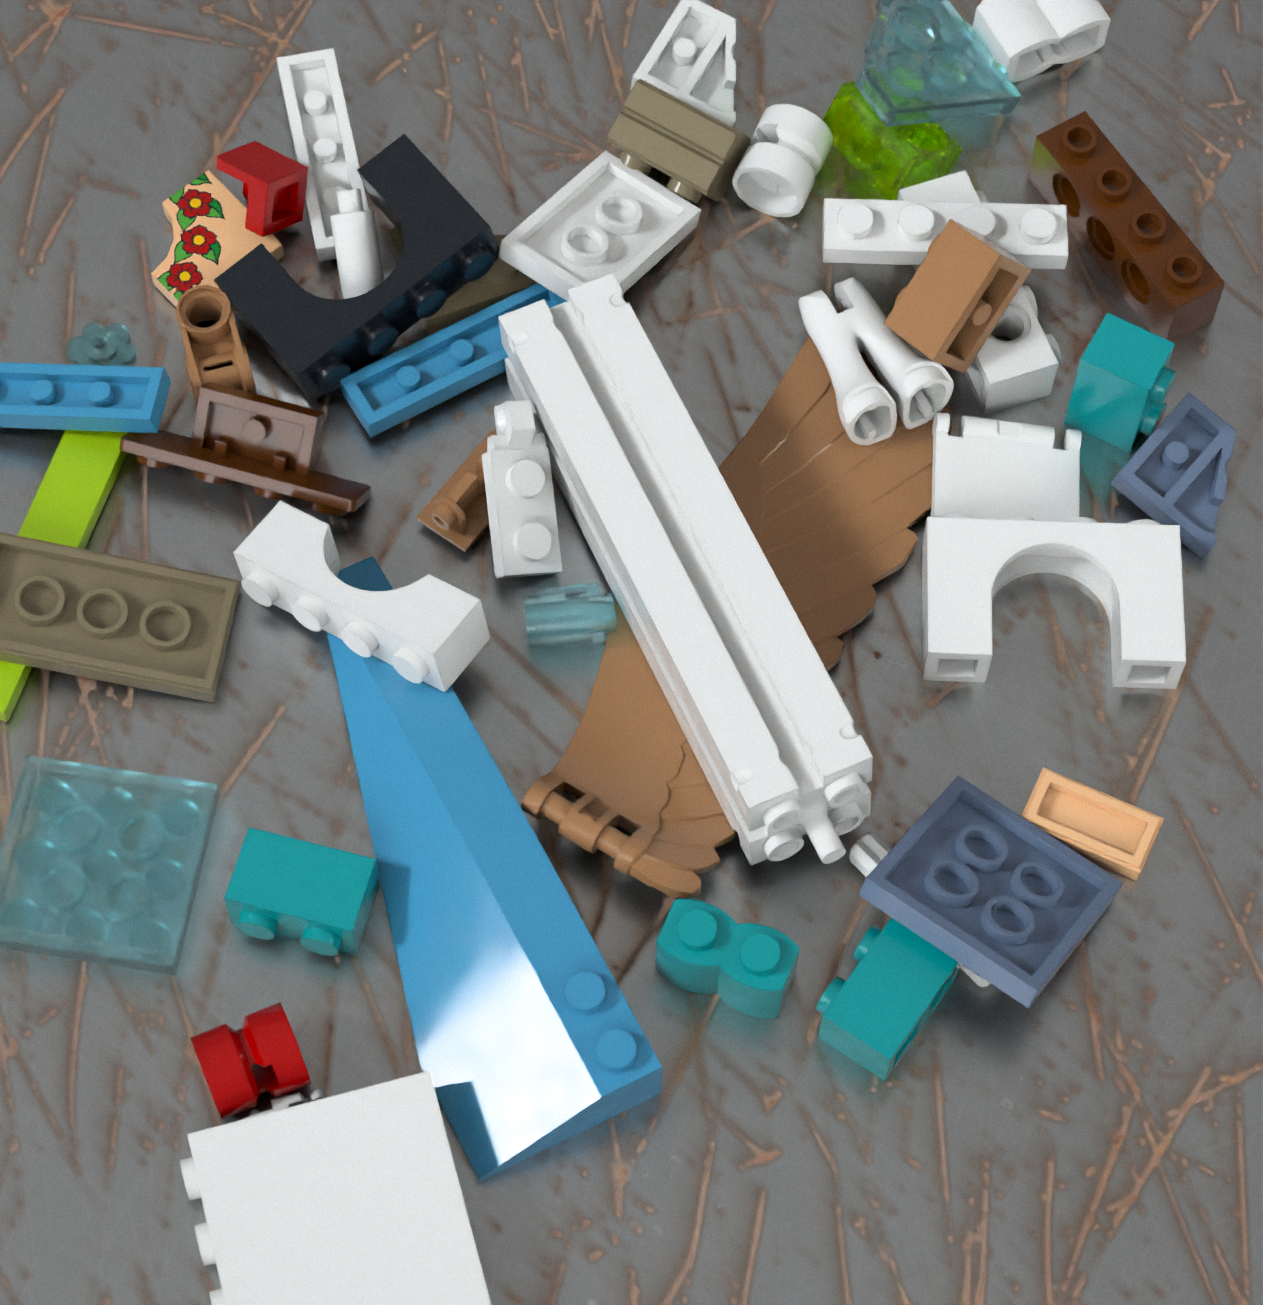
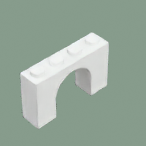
[921,513,1186,689]

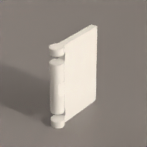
[931,412,1082,521]

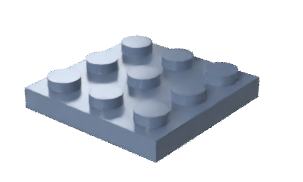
[858,776,1123,1008]

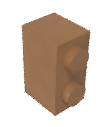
[883,219,1032,374]

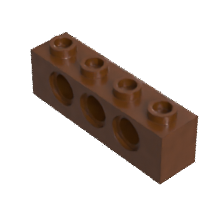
[1028,111,1225,343]

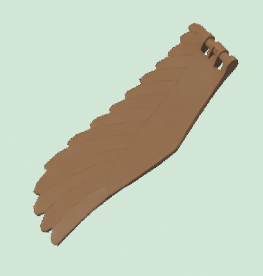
[521,310,952,899]

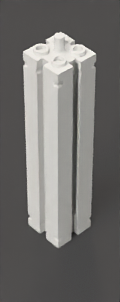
[498,272,873,866]

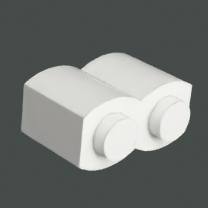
[971,0,1111,83]

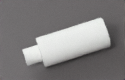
[330,189,384,299]

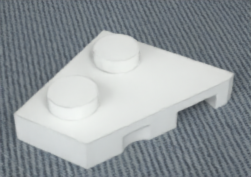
[630,0,736,128]

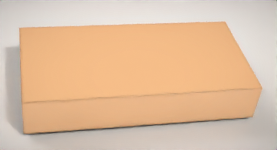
[1021,767,1164,882]

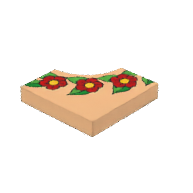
[151,170,284,307]

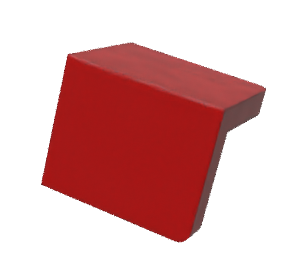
[216,141,308,237]

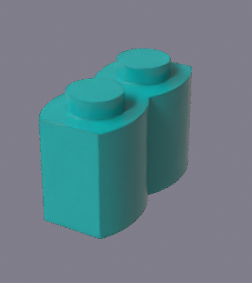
[655,899,800,1018]

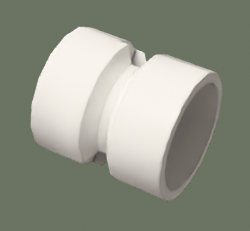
[732,104,833,217]

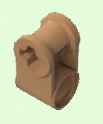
[176,285,257,407]

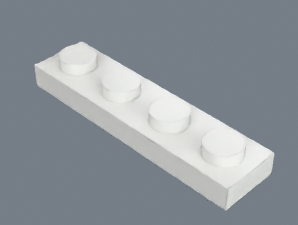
[276,48,369,262]
[823,198,1068,269]

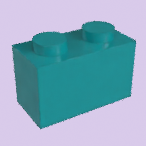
[1064,312,1177,453]
[224,827,380,956]
[816,917,961,1081]

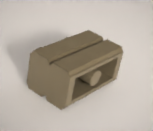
[607,79,751,204]

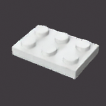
[498,150,701,301]

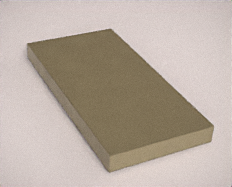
[0,532,241,703]

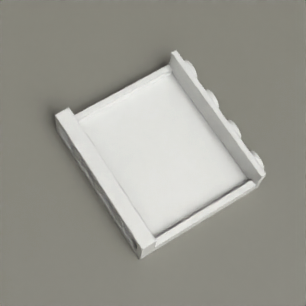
[180,1070,491,1305]

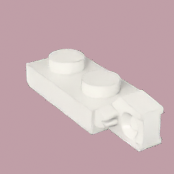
[482,400,563,578]

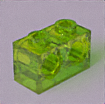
[822,73,963,200]

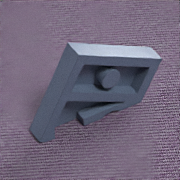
[1110,392,1237,560]

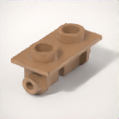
[416,429,497,552]

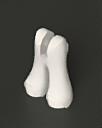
[798,277,954,445]

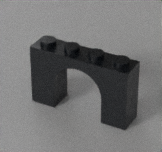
[214,134,500,403]

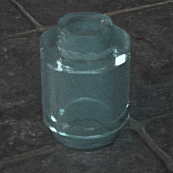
[523,582,617,652]

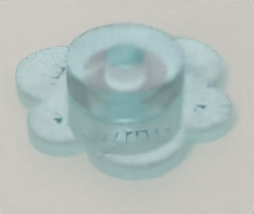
[65,323,136,366]

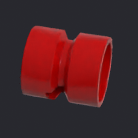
[190,1002,311,1119]

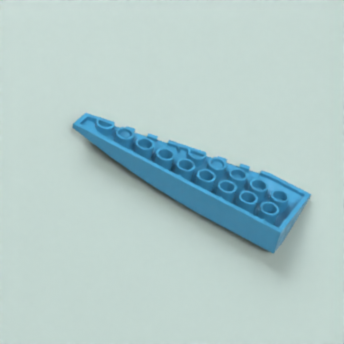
[327,556,662,1183]

